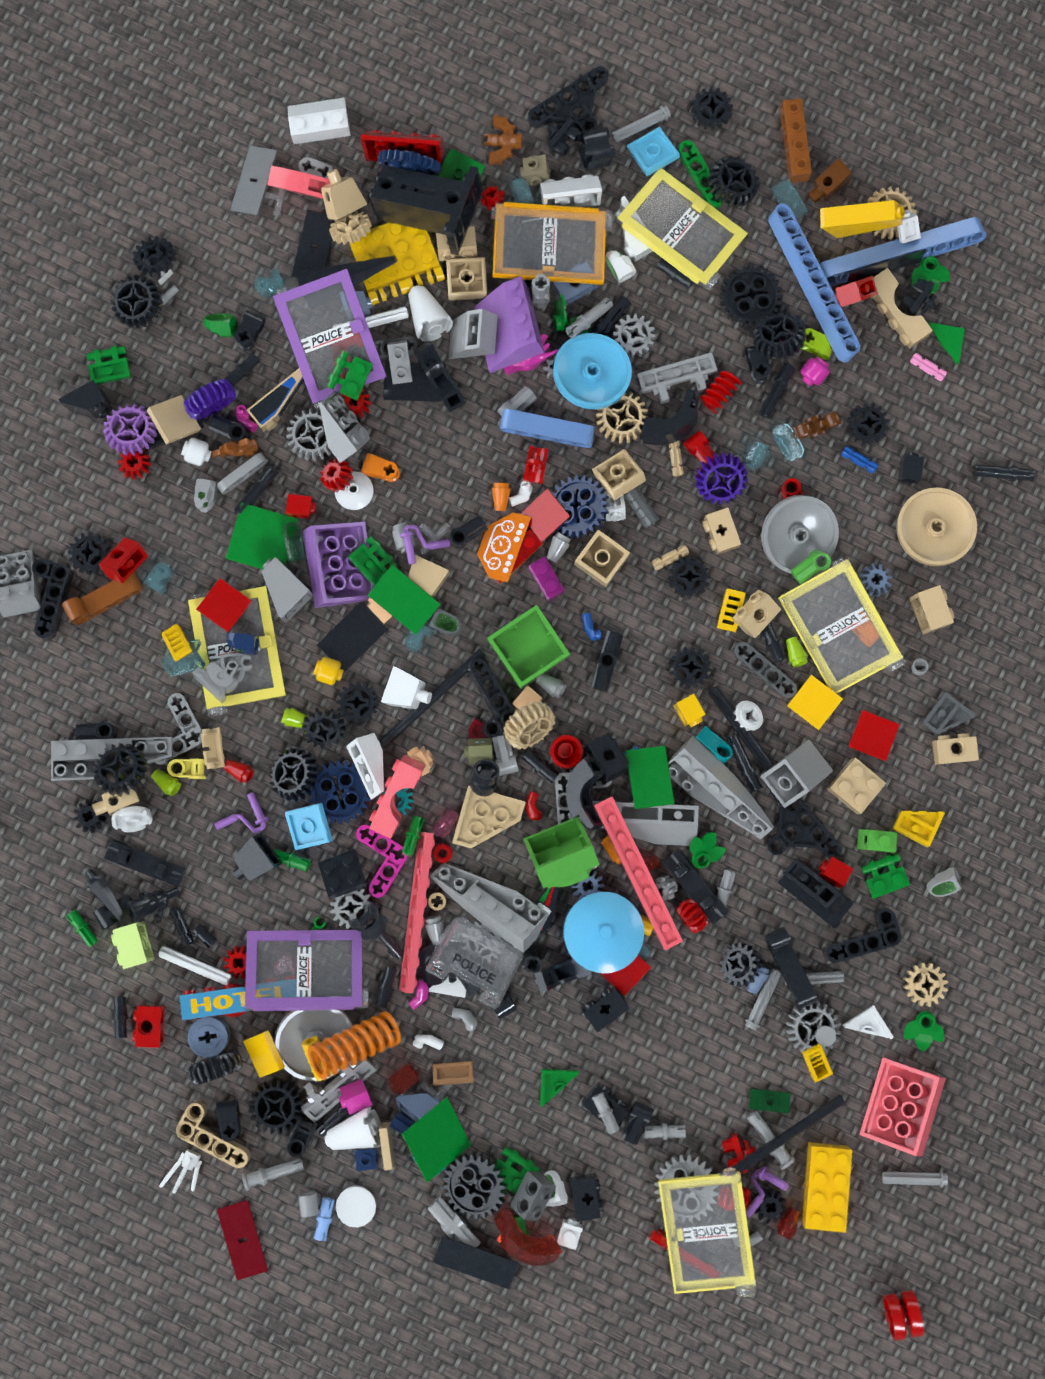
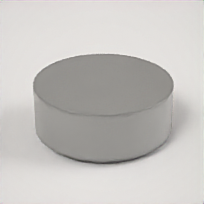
[815,1025,836,1047]

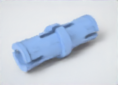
[314,1197,335,1241]

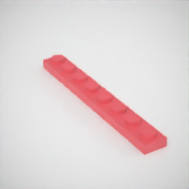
[593,796,683,950]
[399,832,435,993]

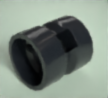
[470,759,500,797]

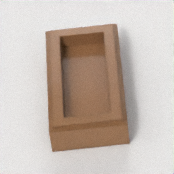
[432,1061,474,1086]

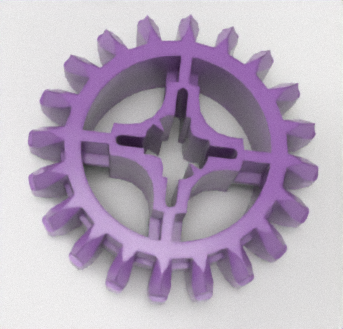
[103,403,157,456]

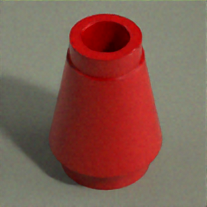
[223,759,254,783]

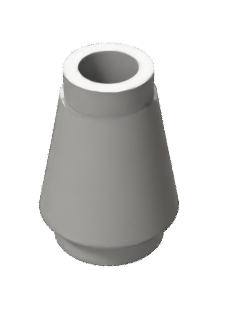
[546,532,571,563]
[536,674,567,699]
[424,915,444,946]

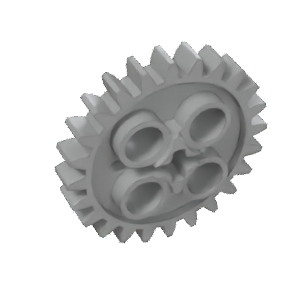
[654,1154,720,1222]

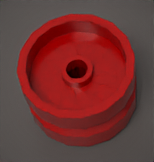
[883,1290,924,1341]

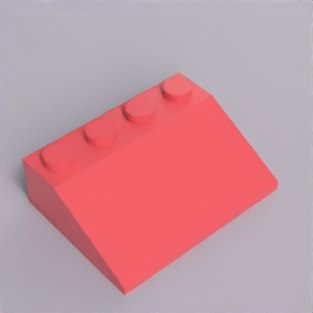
[859,1057,946,1156]

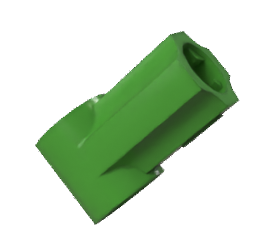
[790,549,831,584]

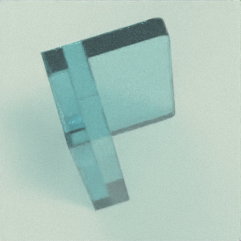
[161,639,205,677]

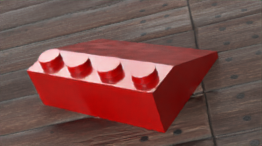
[361,130,444,166]

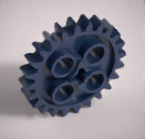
[378,149,441,176]
[551,475,610,539]
[308,760,371,825]

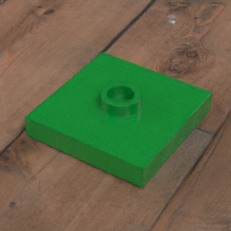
[438,148,485,182]

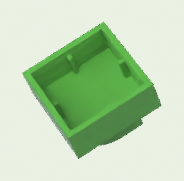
[487,605,570,689]
[523,817,600,888]

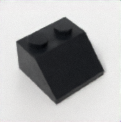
[59,380,113,419]

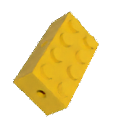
[802,1142,852,1233]

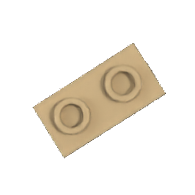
[200,727,225,769]

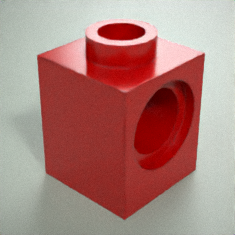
[286,494,316,519]
[819,857,853,888]

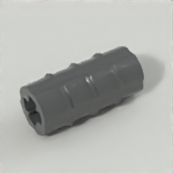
[624,487,660,529]

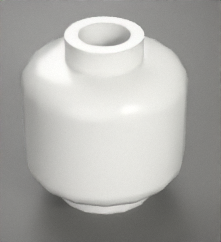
[181,437,212,466]

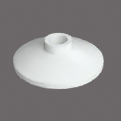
[335,471,374,510]

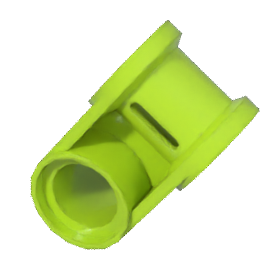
[800,328,833,360]

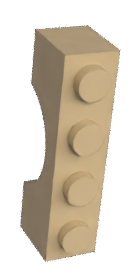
[870,268,933,349]

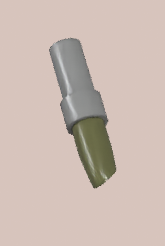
[159,285,179,307]

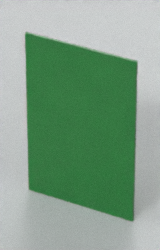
[367,565,441,635]
[626,746,674,809]

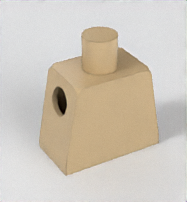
[321,169,367,220]
[408,555,449,598]
[92,789,140,816]

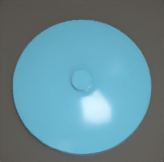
[553,333,632,409]
[563,892,644,973]

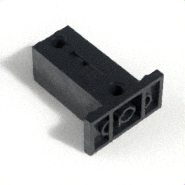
[369,165,483,255]

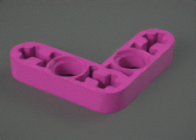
[356,825,408,898]

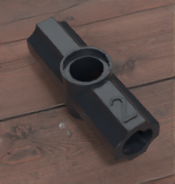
[591,630,623,692]

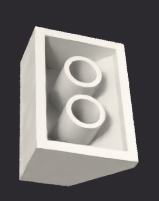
[288,98,351,144]
[540,174,602,207]

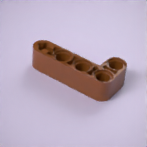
[62,571,144,625]

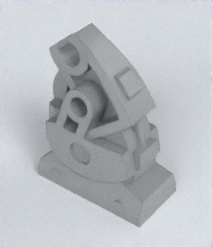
[192,653,252,704]

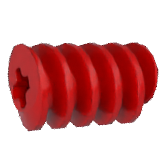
[700,371,742,414]

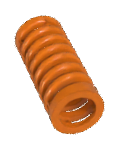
[308,1011,401,1080]

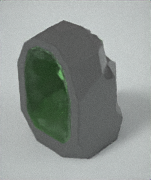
[429,608,462,636]

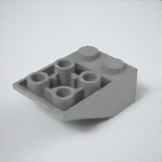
[449,309,498,359]
[319,391,371,463]
[0,549,42,618]

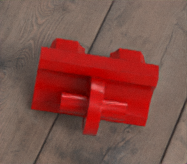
[523,446,549,484]
[721,1132,757,1173]

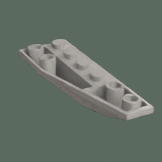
[668,736,774,839]
[51,737,172,781]
[579,801,699,846]
[430,863,549,953]

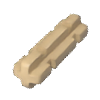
[669,441,684,477]
[652,545,689,570]

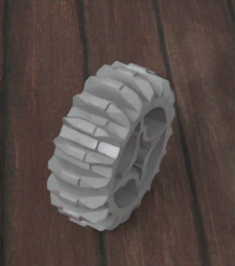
[286,408,331,462]
[786,1001,841,1053]

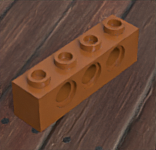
[780,98,812,184]

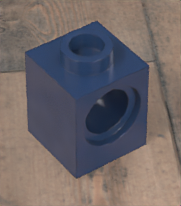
[355,1148,379,1171]

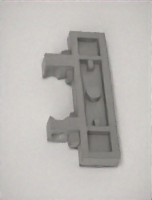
[637,352,718,404]
[301,1059,376,1122]

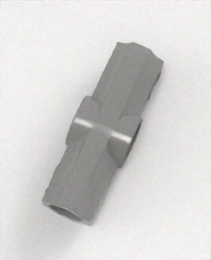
[531,274,550,308]
[427,1196,481,1248]

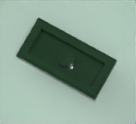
[748,1088,791,1114]

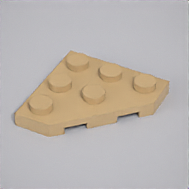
[452,786,526,848]

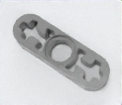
[217,452,268,494]

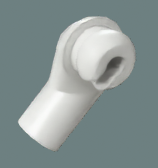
[509,481,533,507]
[413,1034,444,1050]

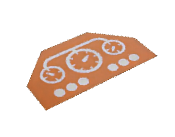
[477,513,531,583]

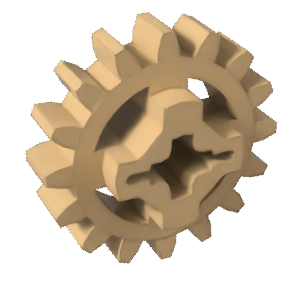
[329,211,372,245]
[903,962,948,1007]

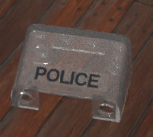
[425,917,524,1009]

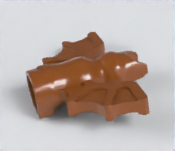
[483,114,523,166]
[212,438,258,458]

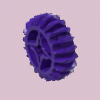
[183,379,236,420]
[695,452,748,505]

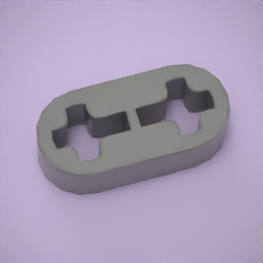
[299,157,333,179]

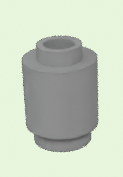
[392,523,416,553]

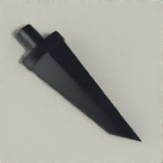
[85,869,123,923]

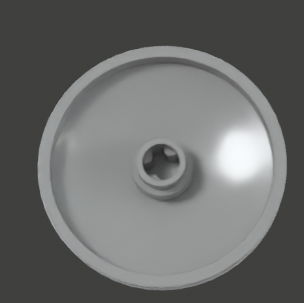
[761,495,839,573]
[275,1010,353,1081]

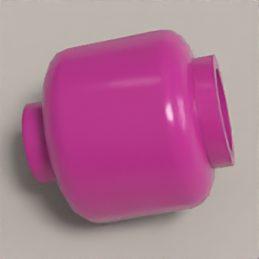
[800,356,830,386]

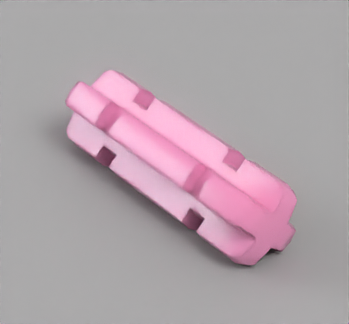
[910,353,947,381]

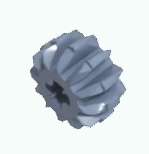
[859,563,892,597]
[571,870,605,900]

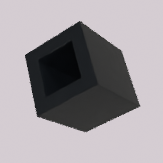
[898,452,924,484]

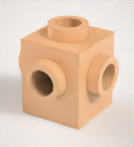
[406,746,434,776]

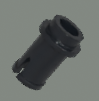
[192,924,218,949]

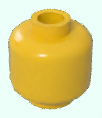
[313,657,344,685]

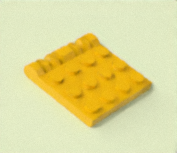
[349,222,445,306]

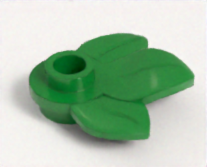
[911,256,950,295]
[553,294,568,332]
[689,832,726,868]
[903,1011,944,1052]

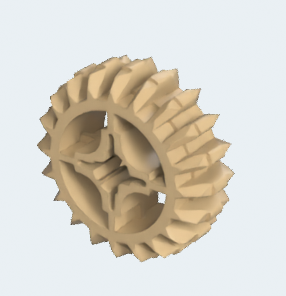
[867,186,917,240]
[596,392,648,444]
[503,701,555,749]

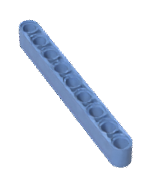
[768,203,860,362]
[819,217,987,287]

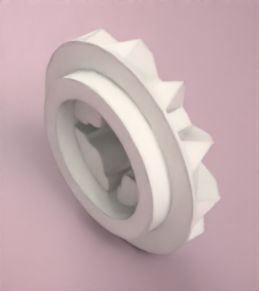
[734,701,763,731]

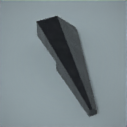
[296,255,398,311]

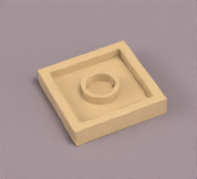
[147,395,201,444]
[379,1122,395,1170]

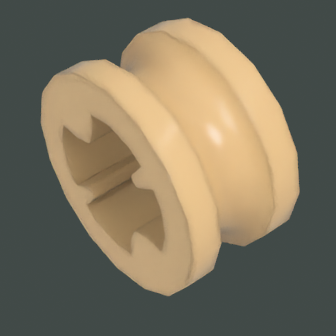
[428,892,446,910]

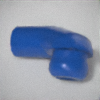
[582,613,602,641]

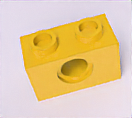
[673,694,706,727]

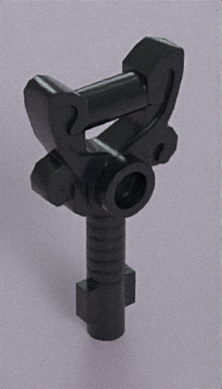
[348,901,403,959]

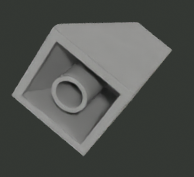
[262,557,313,623]
[760,740,833,808]

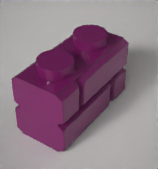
[528,557,565,602]

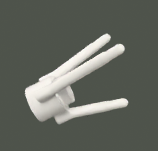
[159,1149,202,1193]

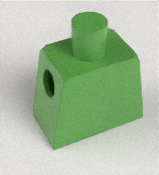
[857,829,897,853]

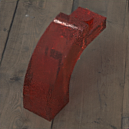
[494,1207,562,1266]

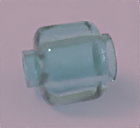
[742,440,771,471]

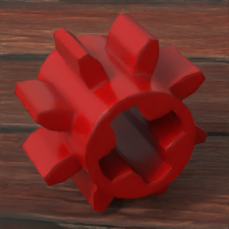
[481,186,505,211]

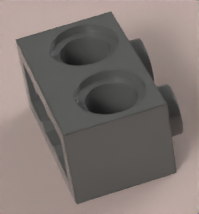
[510,1171,556,1221]

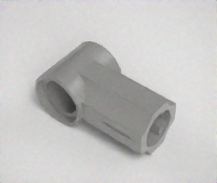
[497,386,537,416]
[492,735,519,776]
[298,1190,321,1217]

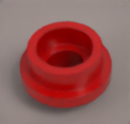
[433,843,453,863]

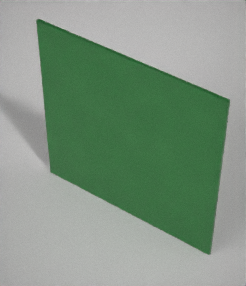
[225,502,298,569]
[402,1097,471,1183]

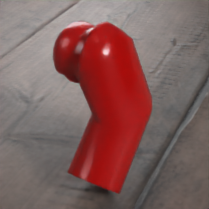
[524,791,543,821]

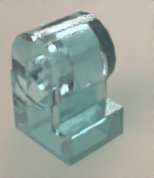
[511,178,534,204]
[254,269,286,298]
[144,562,173,596]
[405,625,434,653]

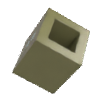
[464,738,493,765]

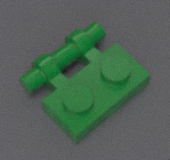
[86,345,131,385]
[327,350,373,401]
[348,535,397,586]
[861,853,910,899]
[495,1146,540,1194]

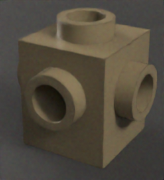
[520,155,550,186]

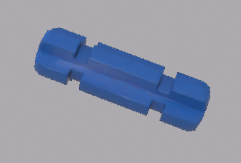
[841,446,878,473]

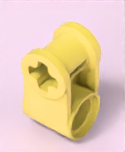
[167,759,206,779]

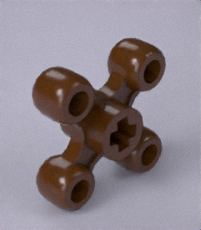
[790,411,842,441]

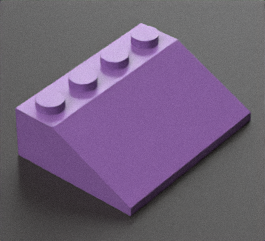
[474,276,544,373]
[302,522,374,608]

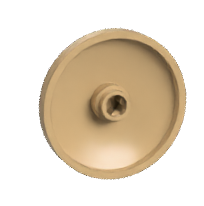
[896,488,977,566]

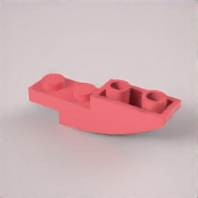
[267,166,330,200]

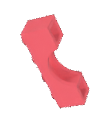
[369,755,426,839]

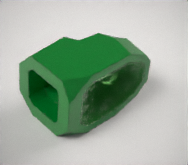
[203,313,237,338]

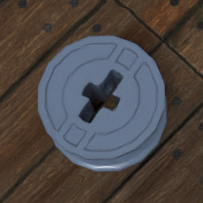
[188,1016,231,1058]

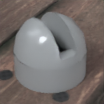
[912,658,929,676]

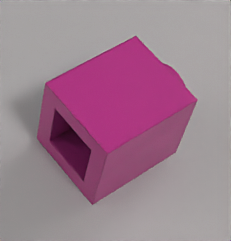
[338,1079,372,1115]

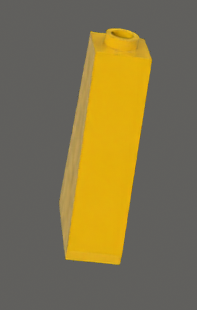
[820,200,905,238]

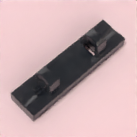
[104,840,186,887]
[663,849,729,925]

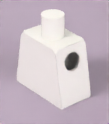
[381,666,432,709]

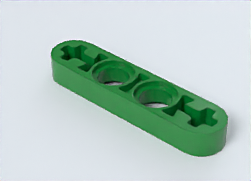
[678,140,722,209]

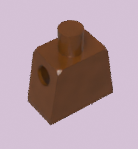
[808,158,852,203]

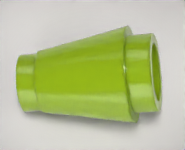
[786,637,808,668]
[281,707,308,728]
[151,769,181,796]

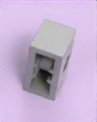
[387,341,412,384]

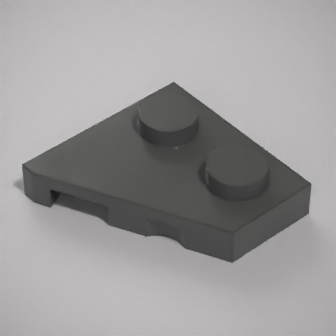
[921,692,976,736]

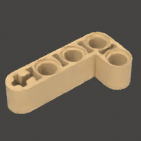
[176,1100,251,1168]

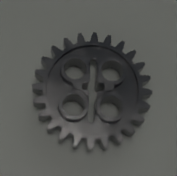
[719,264,783,329]
[442,1152,508,1220]

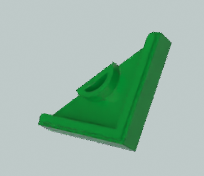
[928,322,965,365]
[540,1068,579,1107]

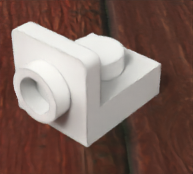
[897,210,921,244]
[604,491,626,521]
[556,1217,583,1250]

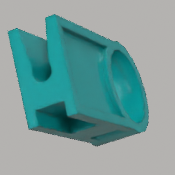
[695,726,733,763]

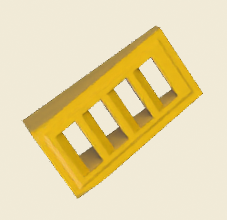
[717,589,746,633]
[162,624,192,662]
[802,1044,833,1083]

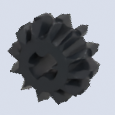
[73,800,108,833]
[754,1188,787,1224]

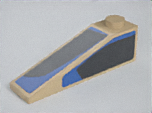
[247,364,312,432]

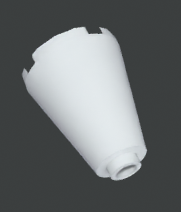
[408,285,453,342]
[325,1107,381,1150]

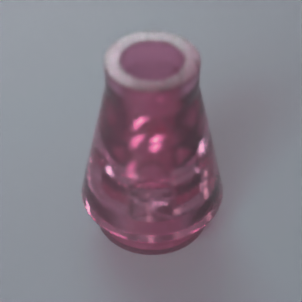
[432,809,460,839]

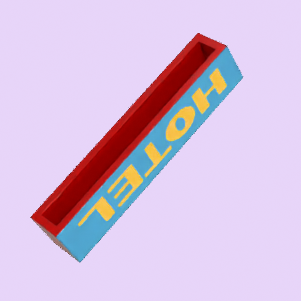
[180,975,302,1021]

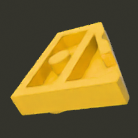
[892,811,945,848]

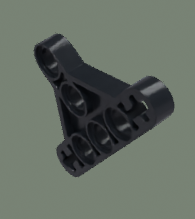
[528,66,609,132]
[767,790,842,858]

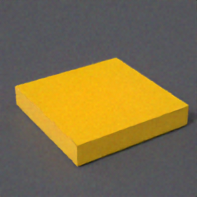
[787,675,843,730]
[243,1030,285,1078]

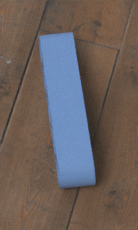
[500,409,595,448]

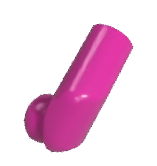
[236,405,258,432]
[408,980,429,1010]

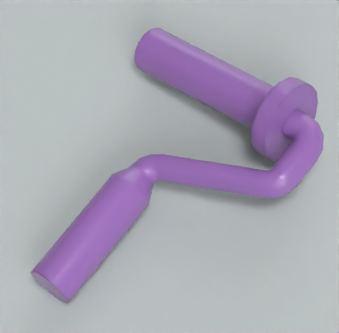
[400,525,450,565]
[214,792,269,833]
[746,1166,789,1218]

